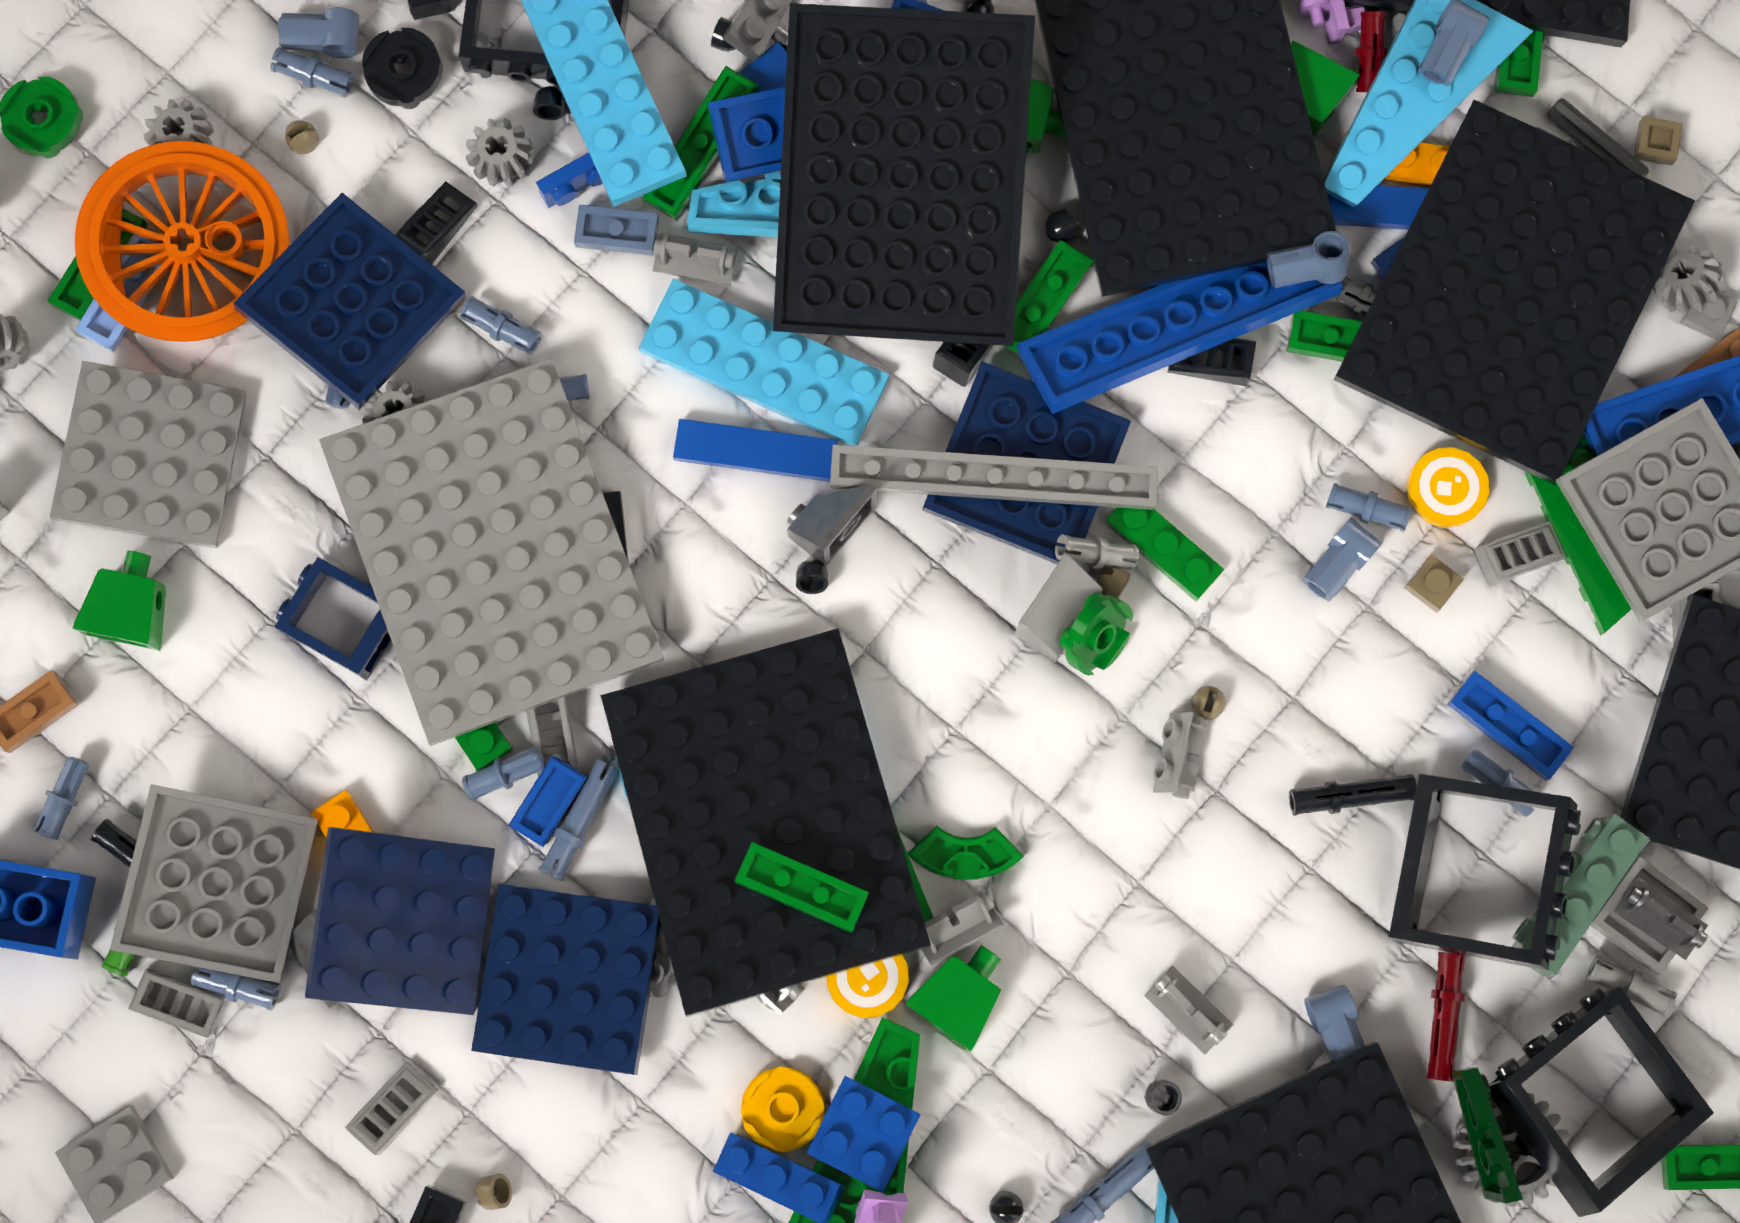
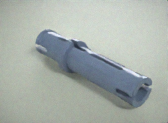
[538,759,619,881]
[1050,1140,1154,1223]

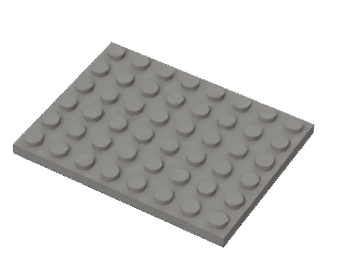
[319,358,664,746]

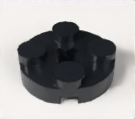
[362,28,443,109]

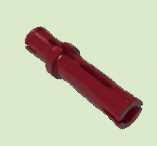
[1427,952,1466,1082]

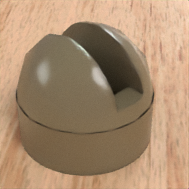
[285,119,319,154]
[1097,567,1131,598]
[1191,686,1226,720]
[475,1174,512,1210]

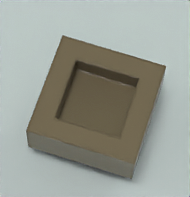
[1634,116,1683,166]
[1404,554,1464,613]

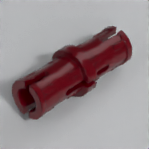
[1355,12,1387,93]

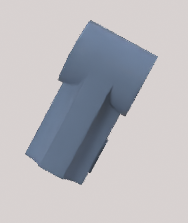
[1418,0,1489,86]
[278,7,359,58]
[1267,231,1349,288]
[1302,518,1382,602]
[1304,984,1365,1061]

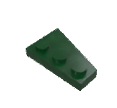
[1451,1067,1523,1204]

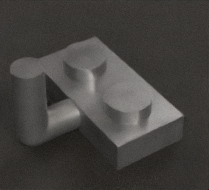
[722,0,792,62]

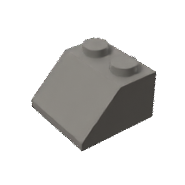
[1015,554,1103,662]

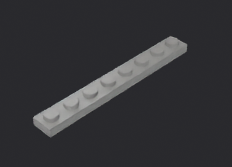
[830,444,1158,510]

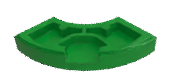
[907,825,1024,880]

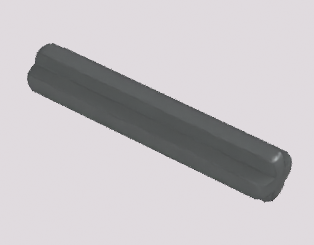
[1547,98,1649,177]

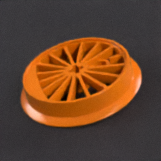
[75,141,289,342]

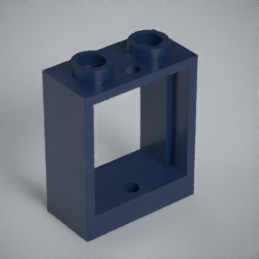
[275,557,391,681]

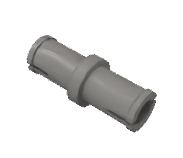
[1055,534,1139,570]
[1586,955,1677,1017]

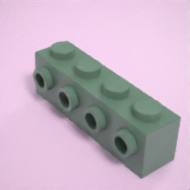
[1512,814,1649,976]

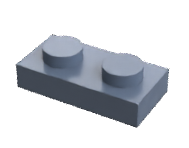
[574,205,659,256]

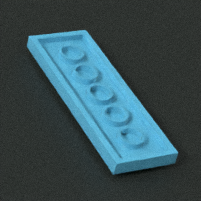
[521,0,686,207]
[639,278,890,446]

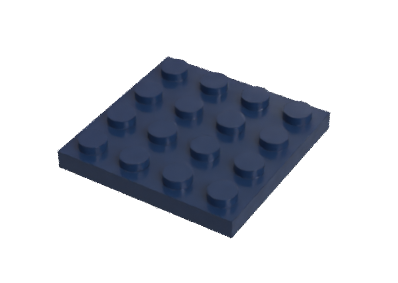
[233,193,465,410]
[922,361,1131,565]
[305,827,495,1015]
[471,884,661,1075]

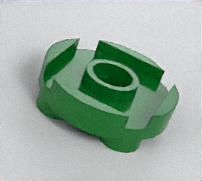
[0,76,83,158]
[1060,592,1133,676]

